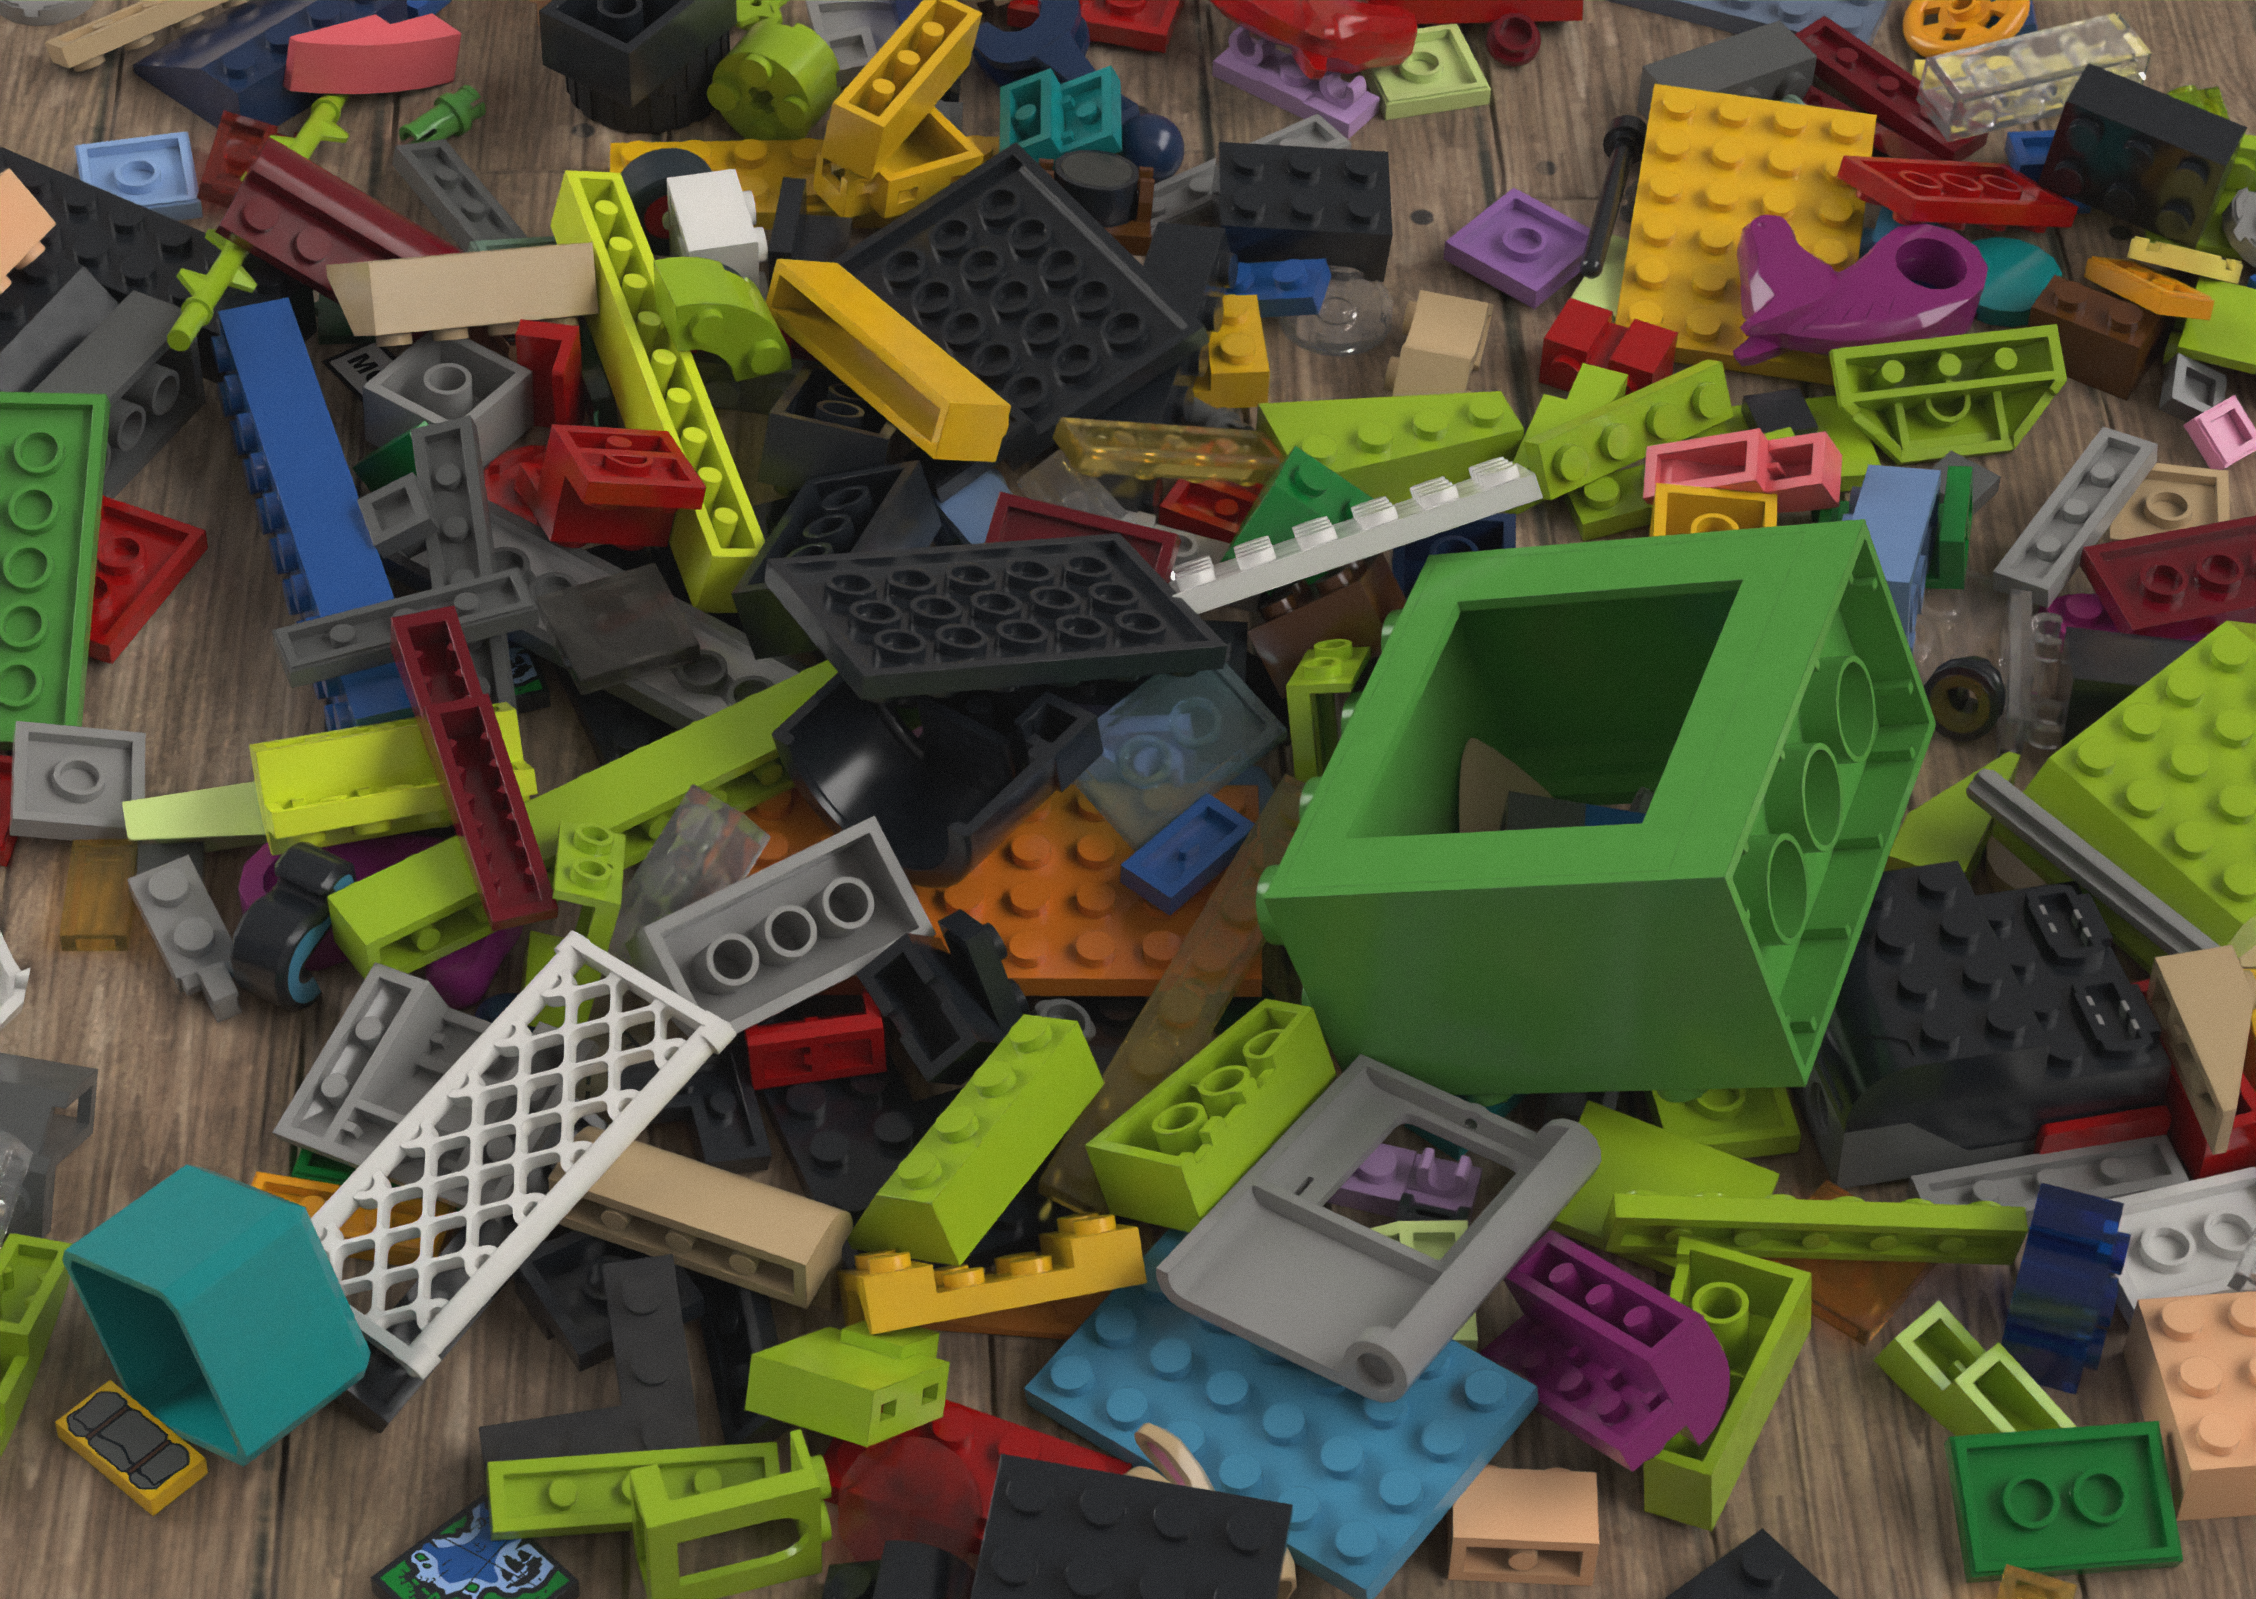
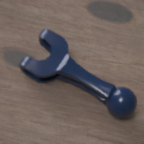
[972,0,1185,184]

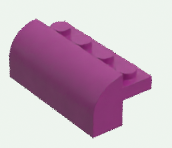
[1478,1230,1730,1472]

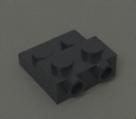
[514,1230,705,1372]

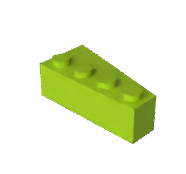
[1254,391,1524,505]
[1085,998,1337,1233]
[1643,1235,1812,1532]

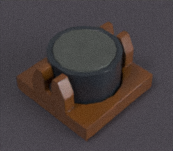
[1038,150,1155,256]

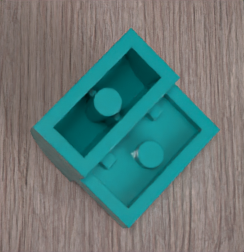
[999,65,1122,171]

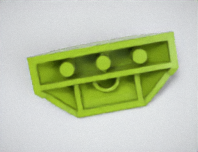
[1829,324,2067,466]

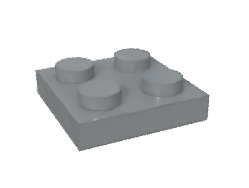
[10,721,146,846]

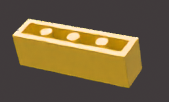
[820,0,982,180]

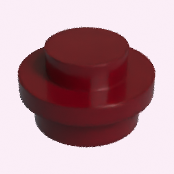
[1486,13,1541,66]

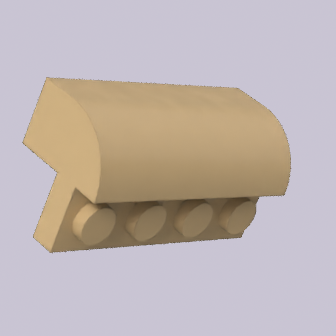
[548,1126,853,1311]

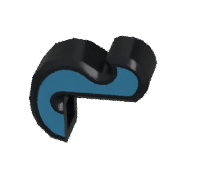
[230,841,357,1012]

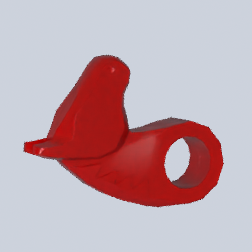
[1209,0,1418,80]

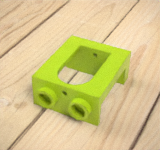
[1286,639,1372,809]
[520,821,626,1028]
[629,1429,832,1599]

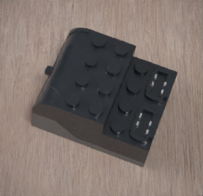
[1790,861,2172,1190]

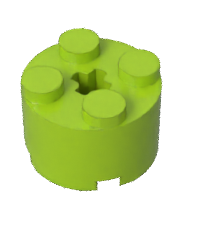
[707,18,841,140]

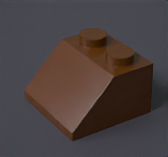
[2027,275,2173,401]

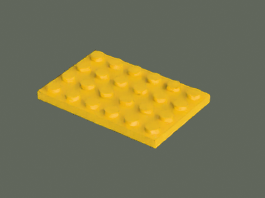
[1615,84,1877,386]

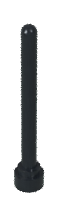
[1580,115,1647,279]

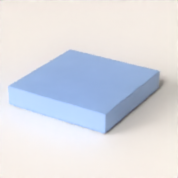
[75,131,203,221]

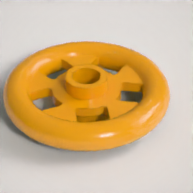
[1902,0,2030,61]

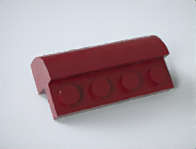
[215,137,464,346]

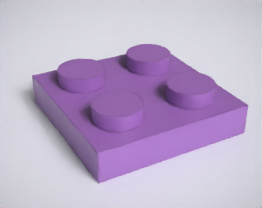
[1443,188,1590,309]

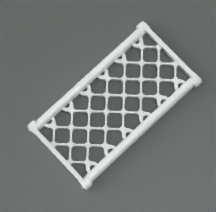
[311,930,737,1381]

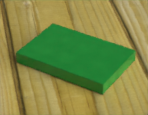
[1944,1421,2184,1583]

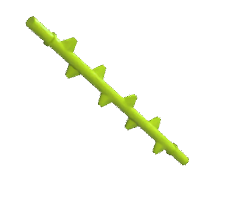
[167,94,350,351]

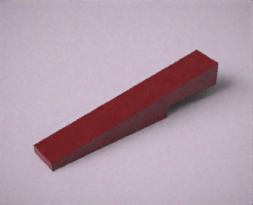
[390,605,558,932]

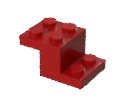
[515,424,706,551]

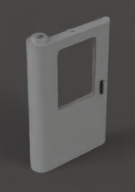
[1156,1054,1601,1403]

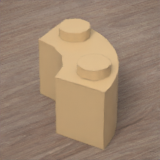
[1384,290,1494,397]

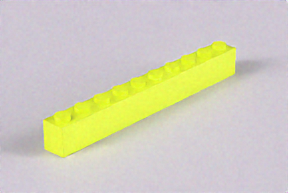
[550,170,765,614]

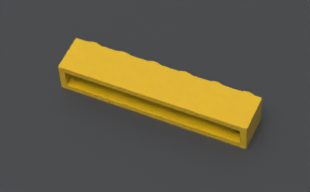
[766,259,1011,462]

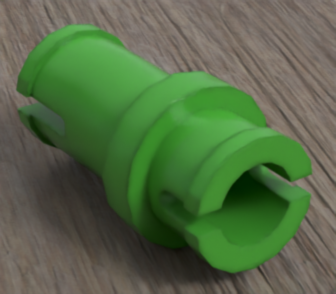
[399,85,486,144]

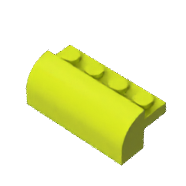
[249,702,538,856]

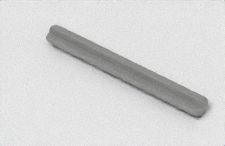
[1966,769,2221,955]

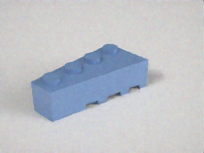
[1842,465,1941,656]

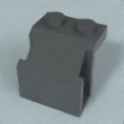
[0,1053,98,1238]

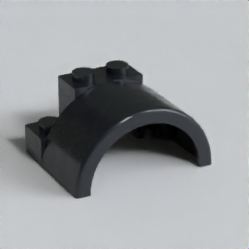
[772,673,1104,889]

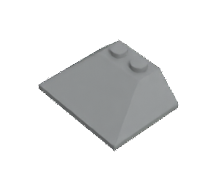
[272,962,600,1223]

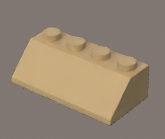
[326,242,599,347]

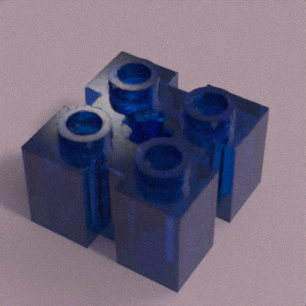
[2001,1182,2131,1395]

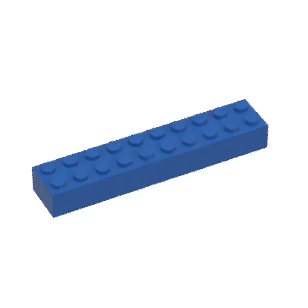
[211,297,415,731]

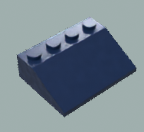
[133,0,408,146]

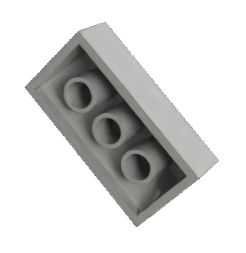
[625,815,936,1037]

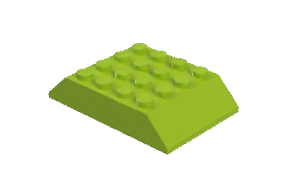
[1993,620,2256,975]

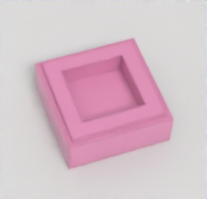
[2183,395,2256,470]

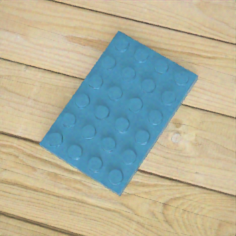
[1024,1228,1539,1599]

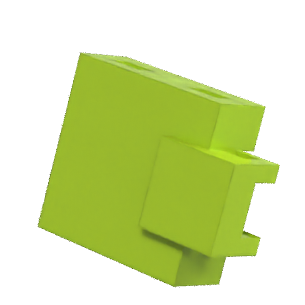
[745,1320,950,1447]

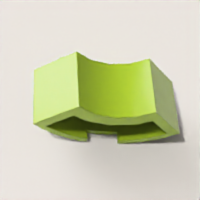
[653,257,792,382]

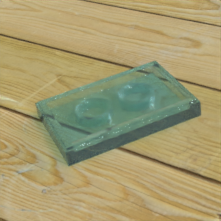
[1073,662,1287,852]

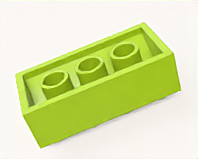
[847,1014,1105,1266]

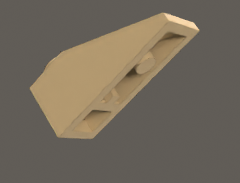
[2146,945,2256,1155]

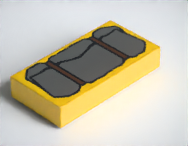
[55,1380,208,1516]

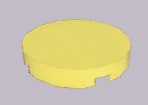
[2127,236,2243,284]

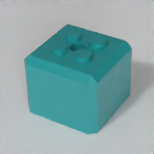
[62,1164,371,1467]

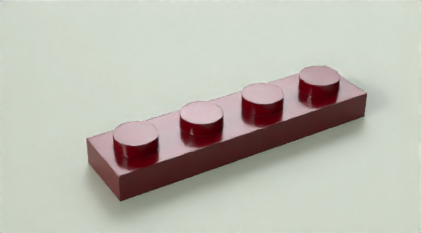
[1795,15,1990,161]

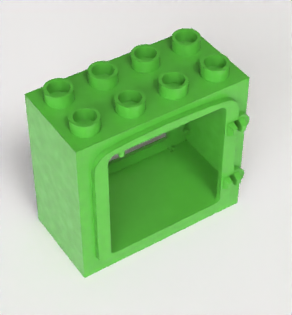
[1256,519,1936,1107]

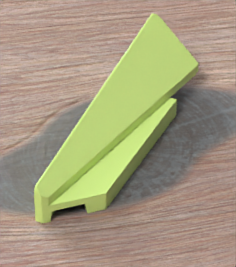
[122,781,450,853]

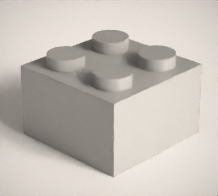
[362,330,534,469]

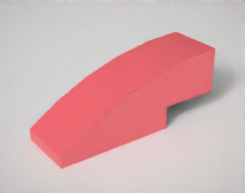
[283,13,461,94]
[1643,428,1842,513]

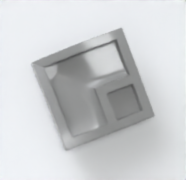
[805,0,917,87]

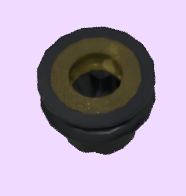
[1923,656,2006,742]

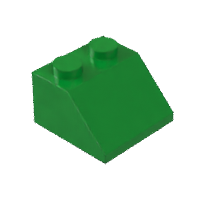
[1220,446,1374,598]

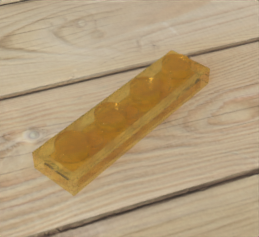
[1052,417,1285,486]

